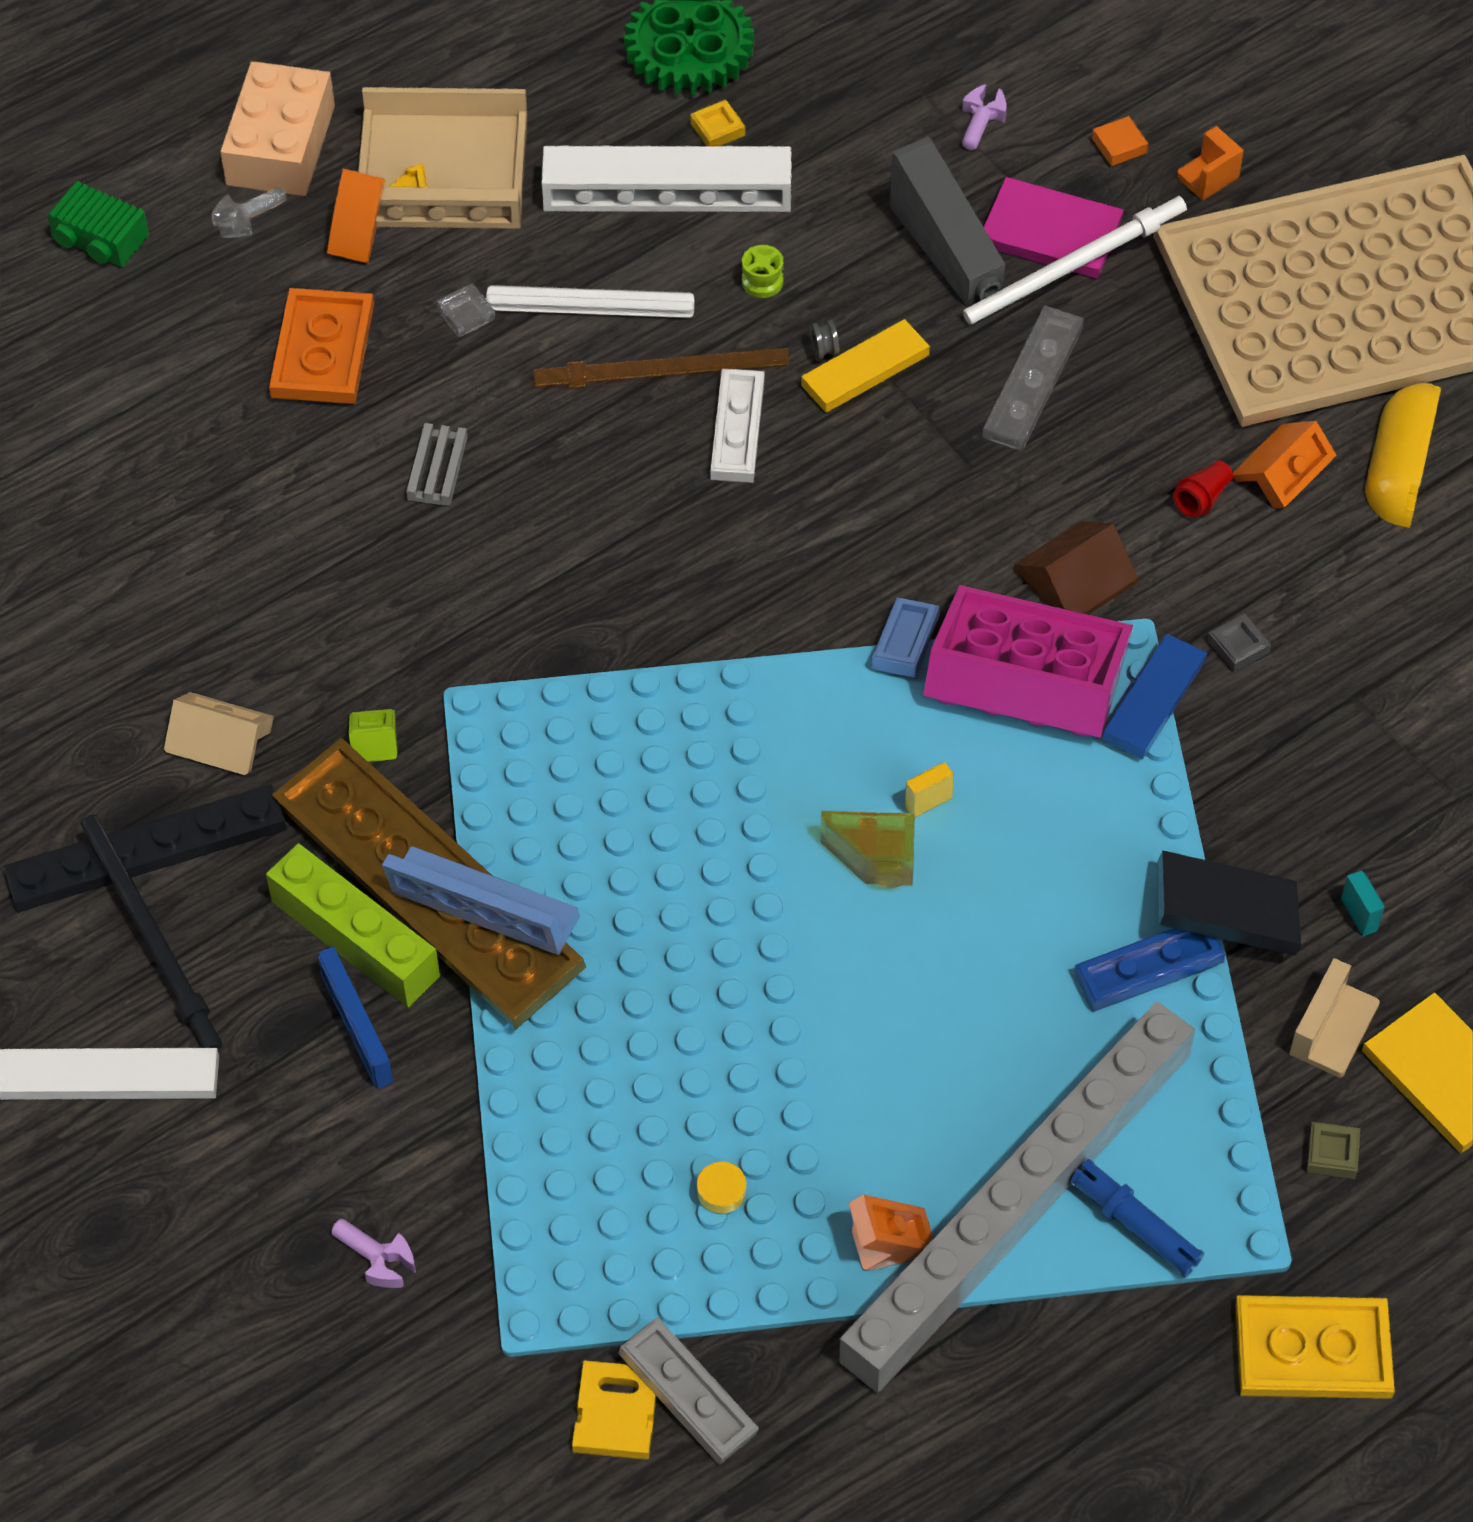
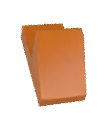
[848,1194,934,1270]

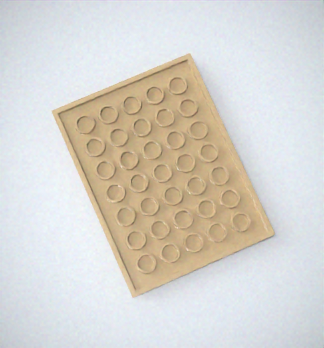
[1154,155,1473,427]

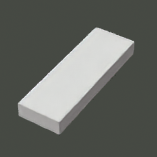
[710,369,765,483]

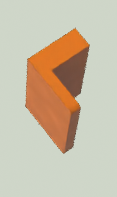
[1233,421,1337,509]

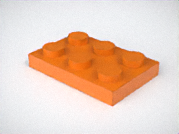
[269,288,374,404]

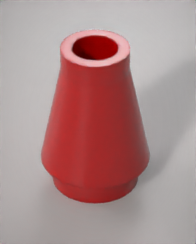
[1173,461,1233,518]

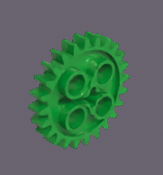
[624,0,754,95]

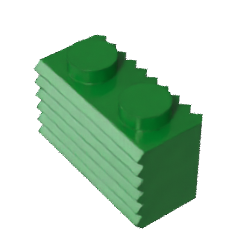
[47,180,149,267]

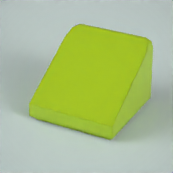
[349,709,397,762]

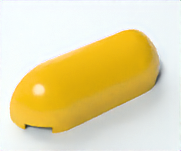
[1365,383,1441,528]

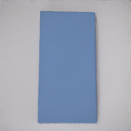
[872,597,940,678]

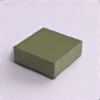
[1306,1122,1361,1179]

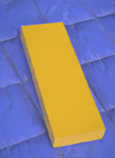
[801,319,930,413]

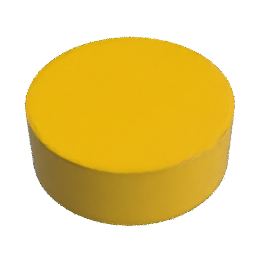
[697,1162,746,1214]

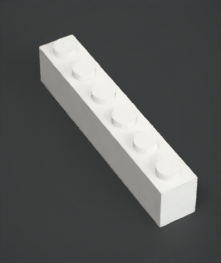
[542,146,791,212]

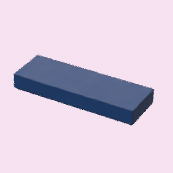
[1102,634,1207,759]
[1075,928,1225,1011]
[318,946,393,1089]

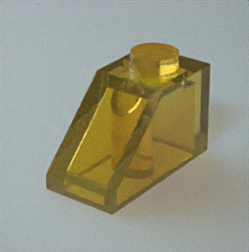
[821,811,915,888]

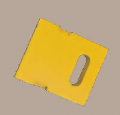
[572,1361,657,1460]

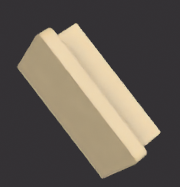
[164,692,274,775]
[1289,958,1380,1077]

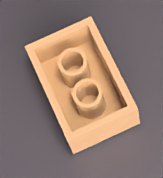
[220,61,335,196]

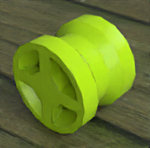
[742,245,783,298]

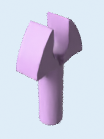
[962,85,1006,151]
[331,1219,416,1288]

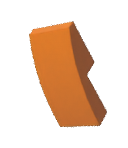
[327,169,386,264]

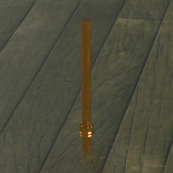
[534,347,789,388]

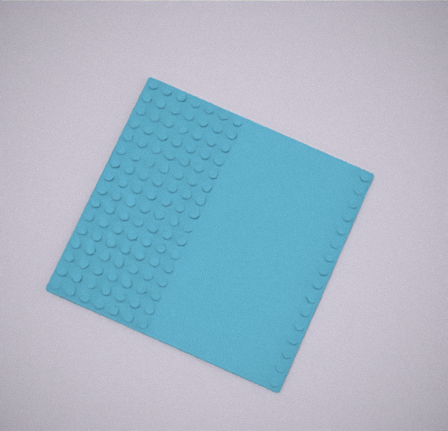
[443,619,1291,1357]

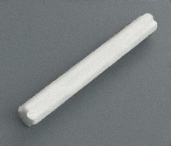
[486,285,695,318]

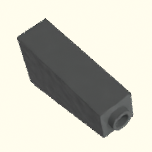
[890,136,1005,307]

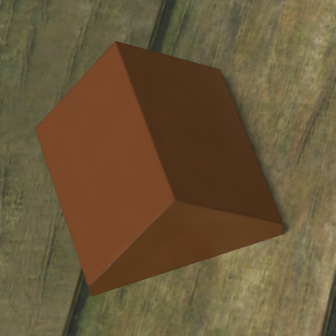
[1013,521,1138,615]

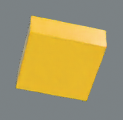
[690,100,745,146]
[905,762,954,818]

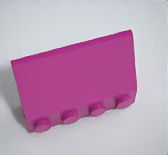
[923,585,1133,738]

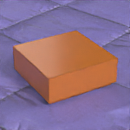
[1092,116,1148,166]

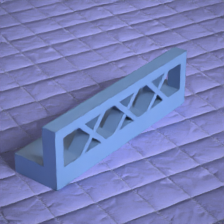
[382,846,580,955]

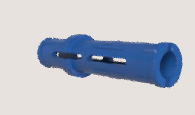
[1070,1159,1205,1278]

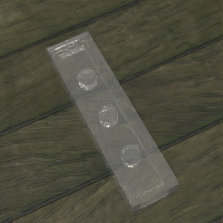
[982,305,1084,451]

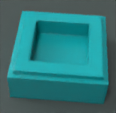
[1341,870,1385,936]

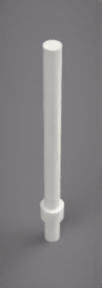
[963,196,1187,325]

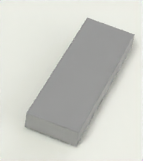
[618,1317,759,1465]

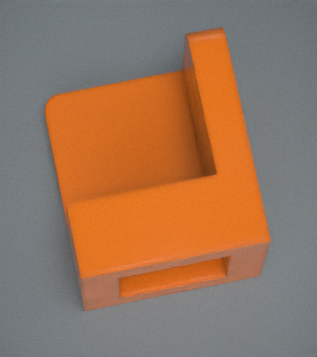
[1177,126,1244,201]

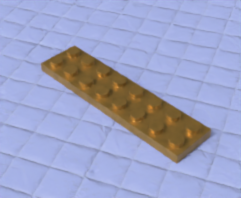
[272,738,586,1029]

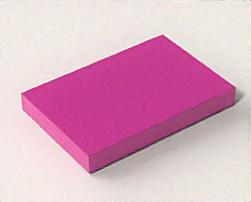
[984,177,1124,279]

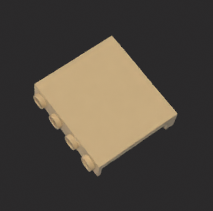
[358,87,528,229]

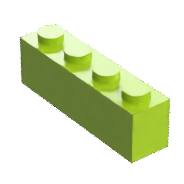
[266,843,440,1008]

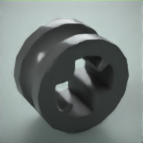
[810,319,840,361]

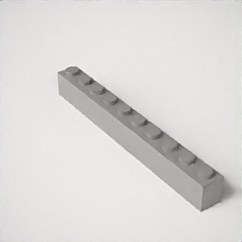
[840,1001,1195,1393]

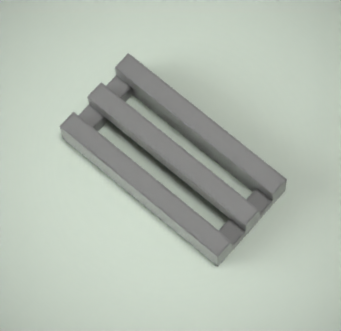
[406,423,468,506]

